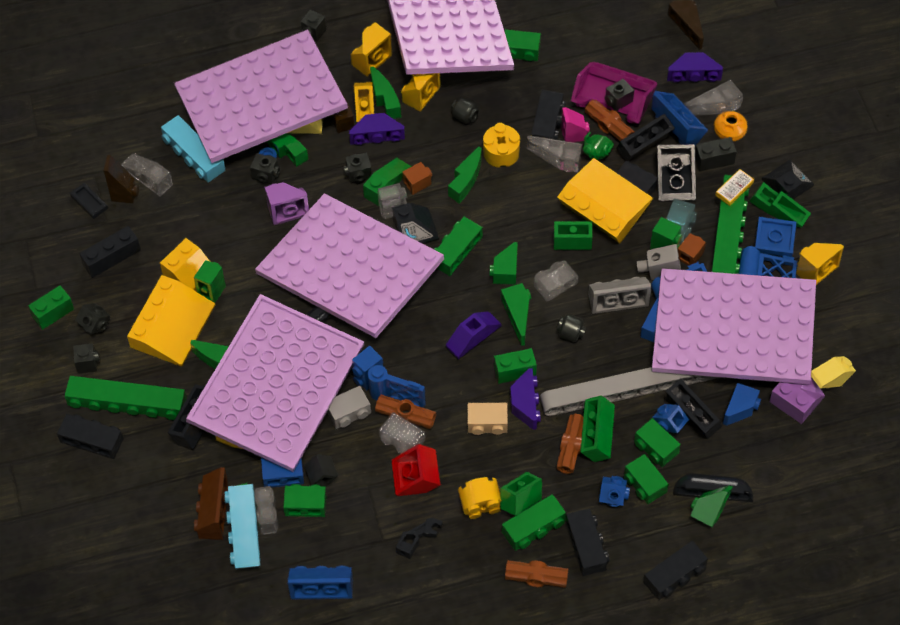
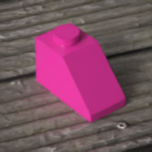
[561,107,590,144]

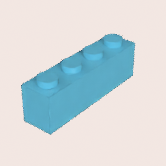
[161,115,225,183]
[225,484,261,568]

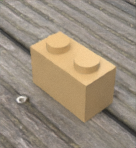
[468,403,508,435]

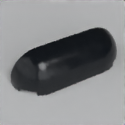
[673,473,753,503]

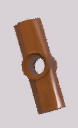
[585,100,635,141]
[375,394,436,429]
[557,414,584,474]
[505,560,568,587]

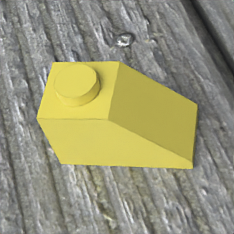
[811,356,856,388]

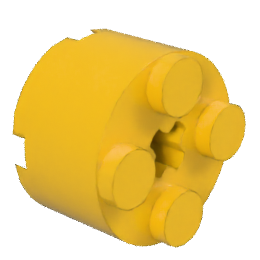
[483,123,520,167]
[458,477,502,519]

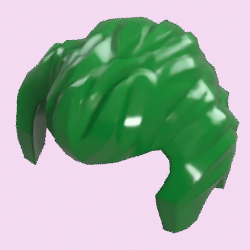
[583,132,614,160]

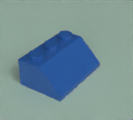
[652,91,708,146]
[288,566,353,599]

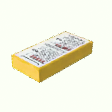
[715,169,754,206]

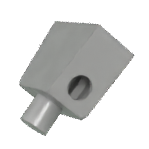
[637,244,681,280]

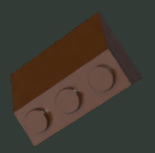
[194,467,229,540]

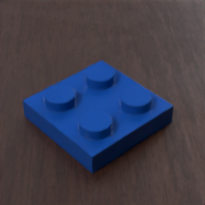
[755,217,796,257]

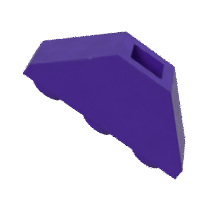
[667,52,723,82]
[349,113,405,145]
[446,312,502,359]
[510,368,541,430]

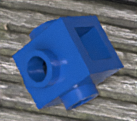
[653,404,689,433]
[599,476,630,507]

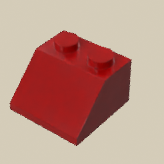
[391,444,440,496]

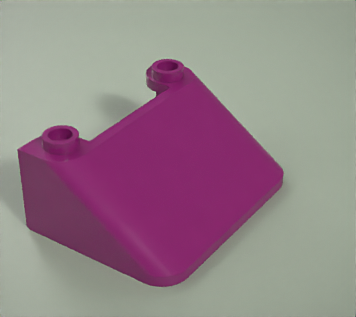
[571,62,657,124]

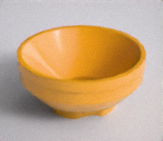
[714,111,747,141]

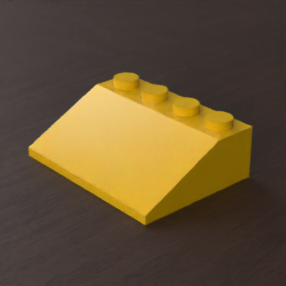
[557,158,653,243]
[127,275,215,367]

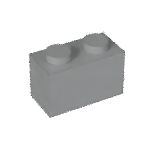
[327,386,371,429]

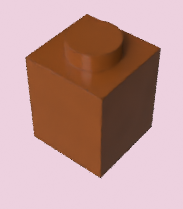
[402,162,432,195]
[678,233,706,266]

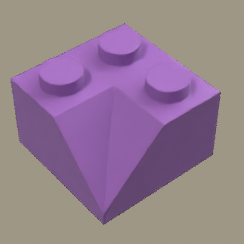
[265,182,309,225]
[770,377,825,424]

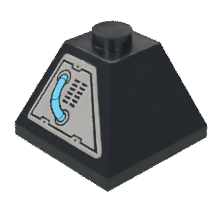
[762,160,814,199]
[392,203,439,244]

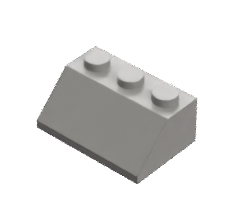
[588,277,651,314]

